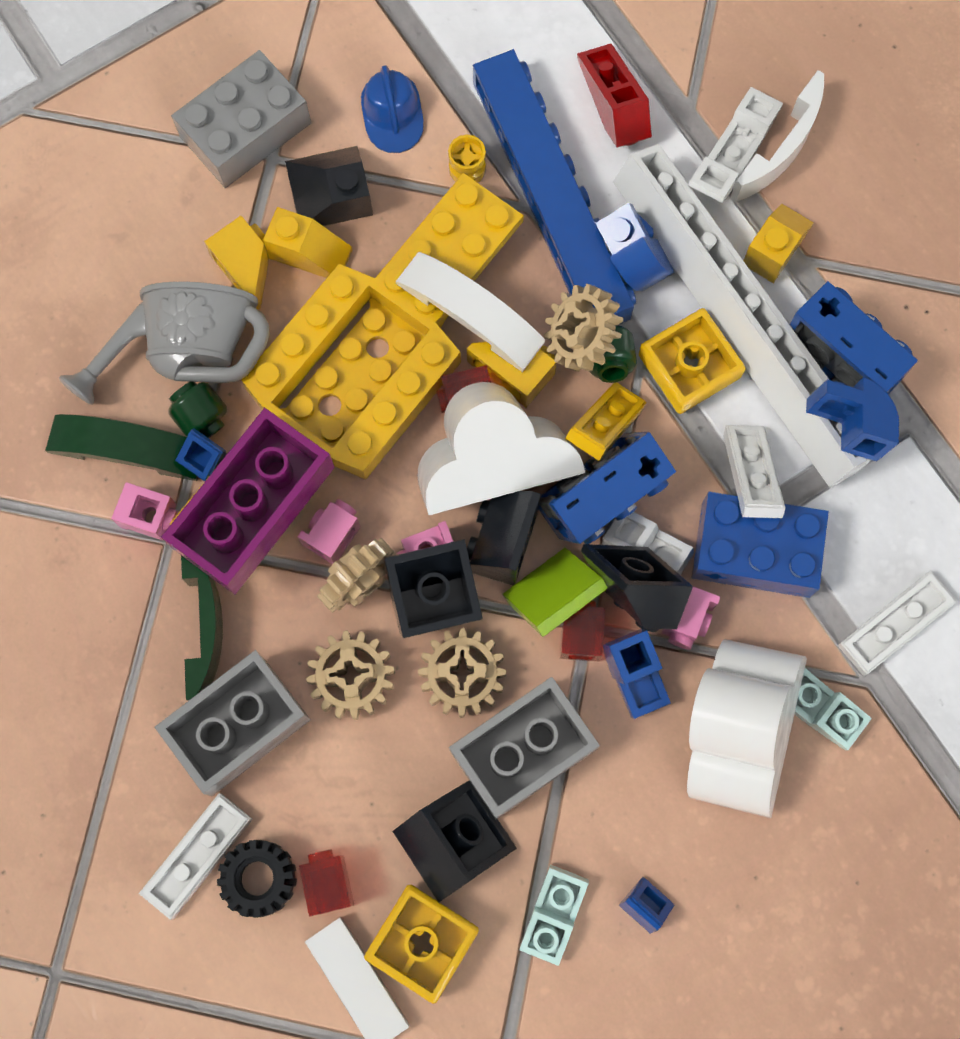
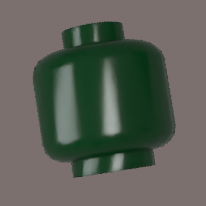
[589,325,637,383]
[168,381,227,438]

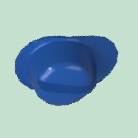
[361,65,424,153]

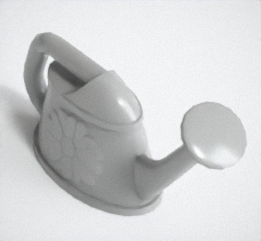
[59,282,270,405]

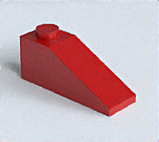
[577,43,652,148]

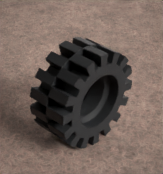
[217,840,297,918]

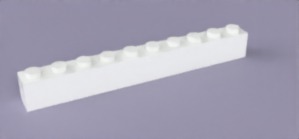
[613,144,871,488]

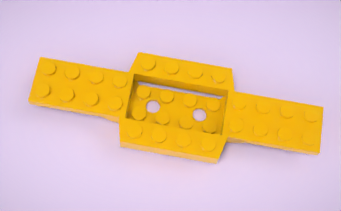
[170,173,524,525]

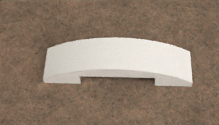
[730,70,824,202]
[688,87,783,203]
[396,252,545,372]

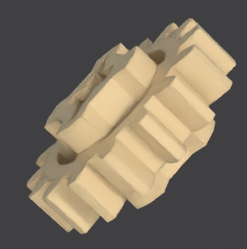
[544,284,623,372]
[317,538,396,613]
[418,628,506,718]
[306,630,395,720]

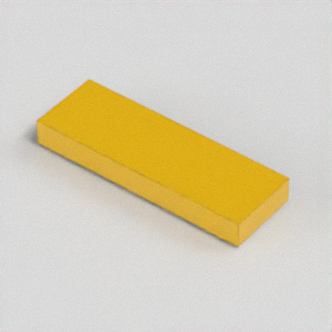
[565,382,647,461]

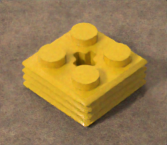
[638,308,746,414]
[364,885,479,1004]

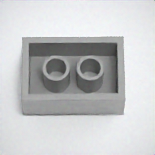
[171,50,311,188]
[155,650,311,796]
[449,677,600,819]

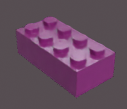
[161,407,335,595]

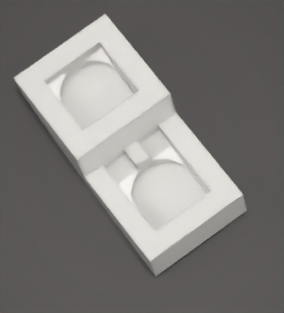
[603,512,695,575]

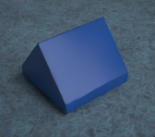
[175,428,227,481]
[619,877,674,934]

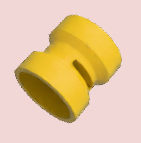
[448,134,486,183]

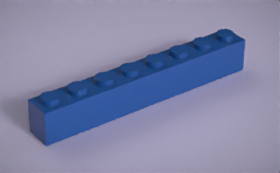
[473,49,636,324]

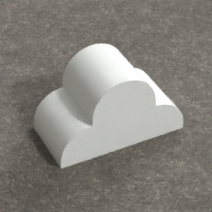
[417,382,585,515]
[687,639,807,818]

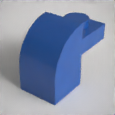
[596,203,675,291]
[806,377,899,462]
[603,629,671,719]

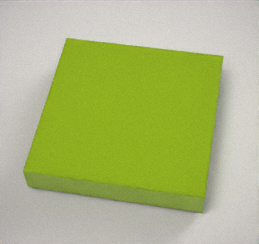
[502,548,608,637]

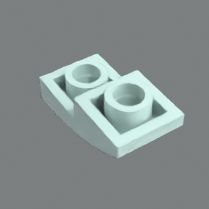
[795,668,872,750]
[519,864,589,966]

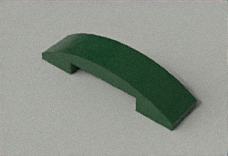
[45,414,198,481]
[181,556,223,701]

